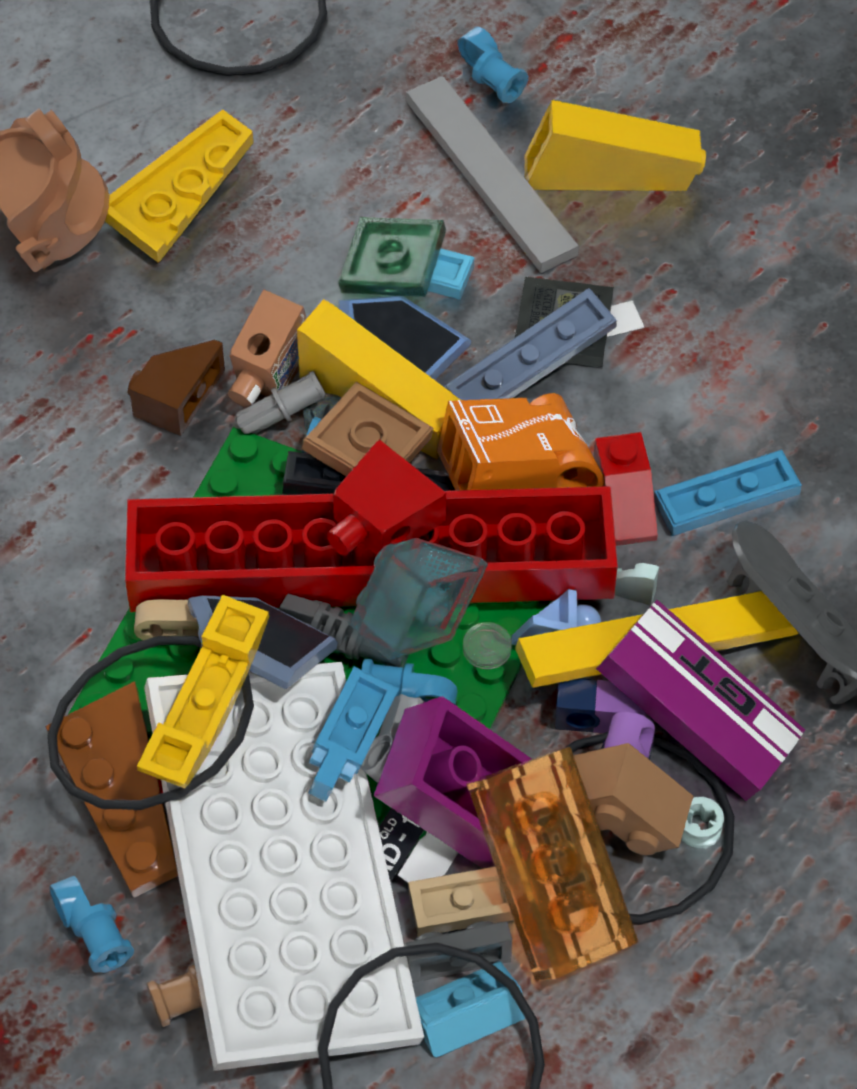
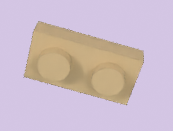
[408,864,519,936]

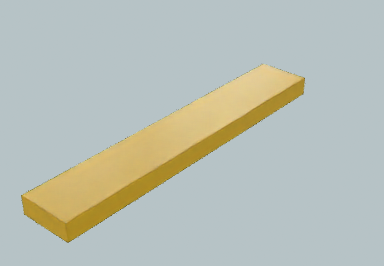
[515,591,799,688]

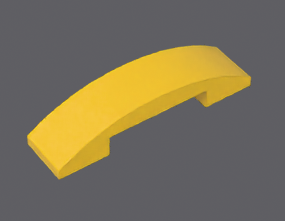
[137,595,269,789]

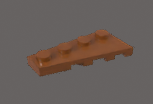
[45,681,178,898]

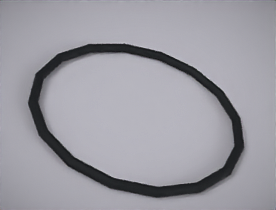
[150,0,327,75]
[47,636,254,810]
[527,732,735,924]
[318,943,545,1089]

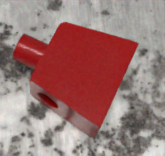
[327,439,446,557]

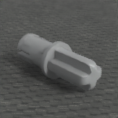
[235,371,327,434]

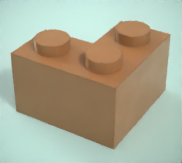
[541,743,693,855]

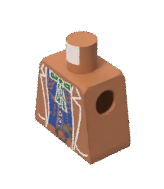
[228,290,307,408]

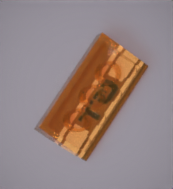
[466,747,639,981]

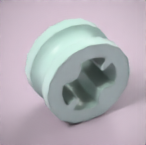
[681,797,724,848]

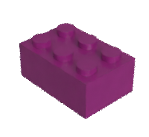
[374,696,553,869]

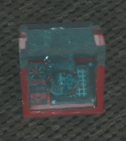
[349,538,488,660]

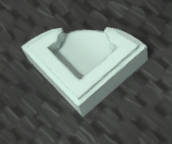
[615,563,659,606]

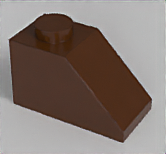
[127,339,225,436]

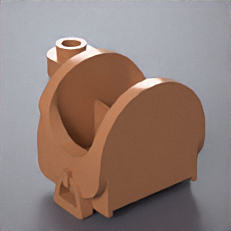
[0,109,109,272]

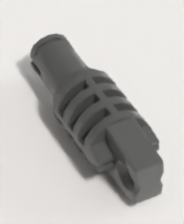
[279,594,411,667]

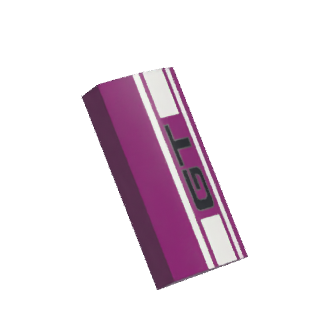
[596,600,805,801]

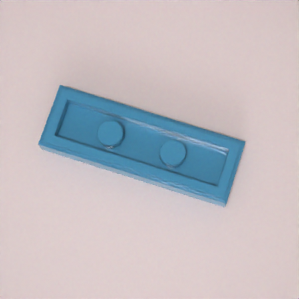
[654,450,802,536]

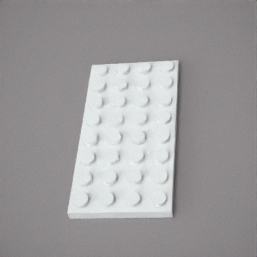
[144,662,424,1071]

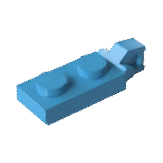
[308,666,399,802]

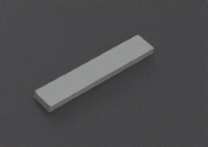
[406,76,579,273]

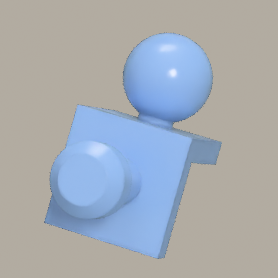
[511,589,601,645]

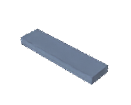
[443,288,617,400]

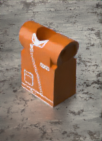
[437,393,604,490]

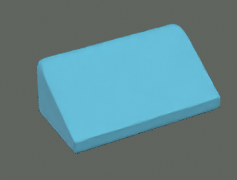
[416,961,525,1057]

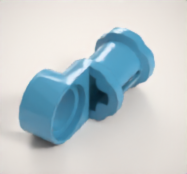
[457,26,528,103]
[362,659,458,705]
[49,875,134,973]

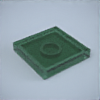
[338,217,447,297]

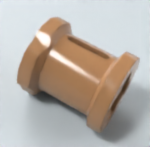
[146,964,203,1027]

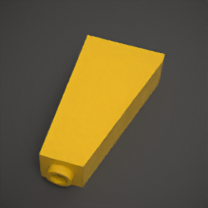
[524,100,706,191]
[297,299,461,459]

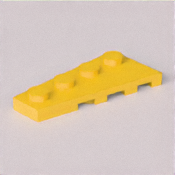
[105,109,254,263]

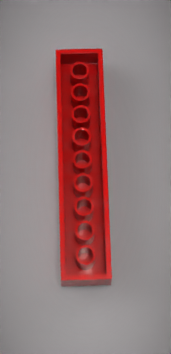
[125,486,618,612]

